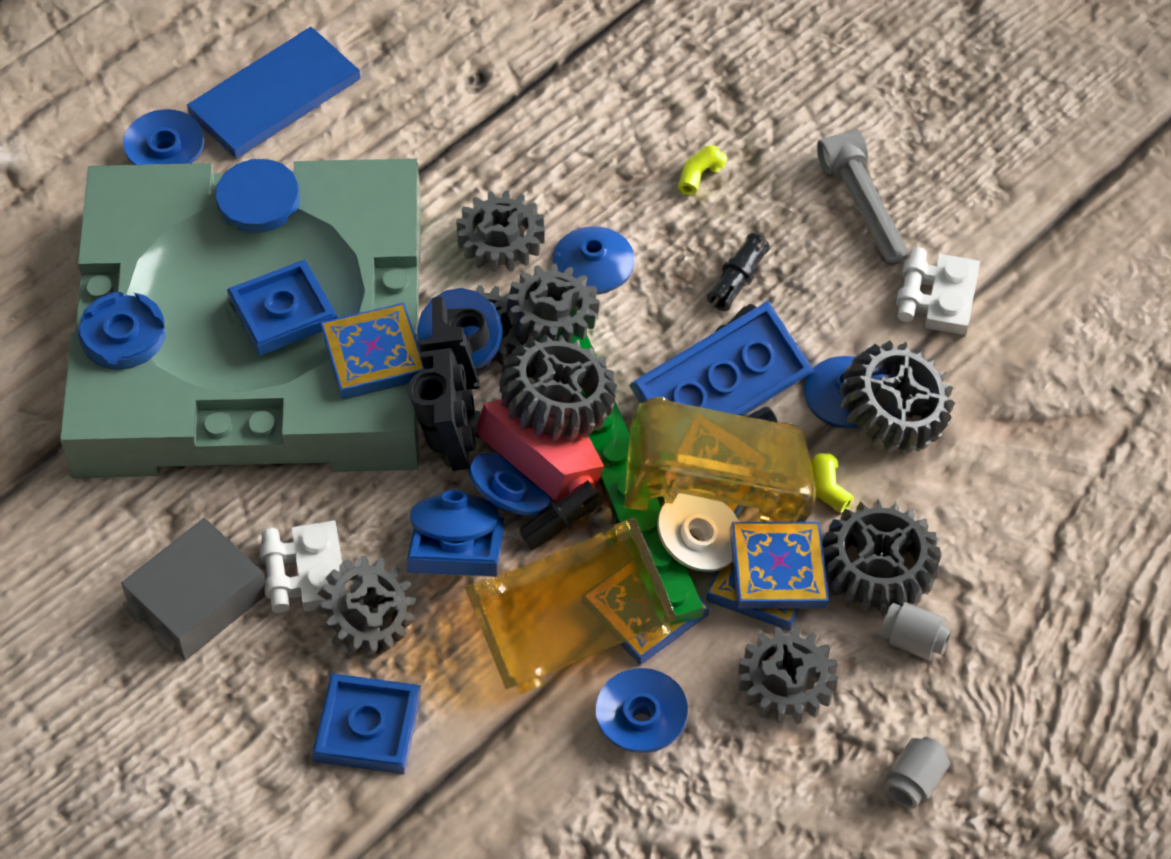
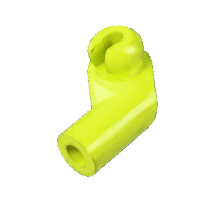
[678,145,727,196]
[808,453,854,514]

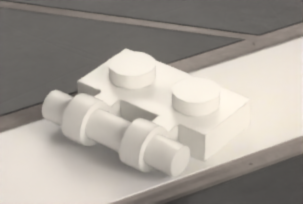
[896,247,980,336]
[259,520,347,613]

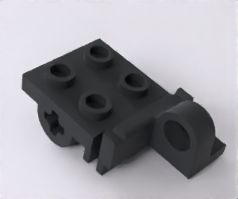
[408,297,490,471]

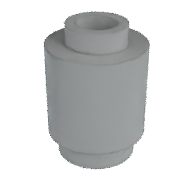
[880,603,952,660]
[884,737,950,809]

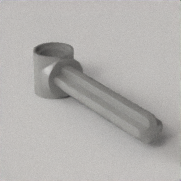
[817,129,908,265]

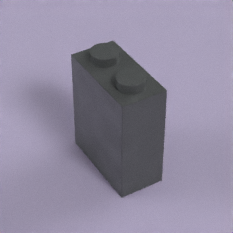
[121,517,265,661]

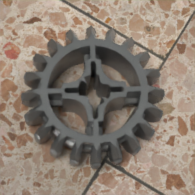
[499,334,617,443]
[838,340,955,456]
[822,499,942,616]

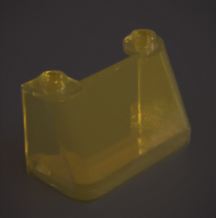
[624,397,816,522]
[465,517,677,695]

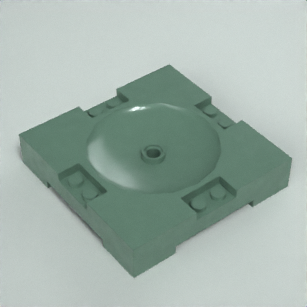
[60,158,421,478]

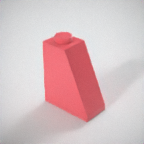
[476,399,604,501]

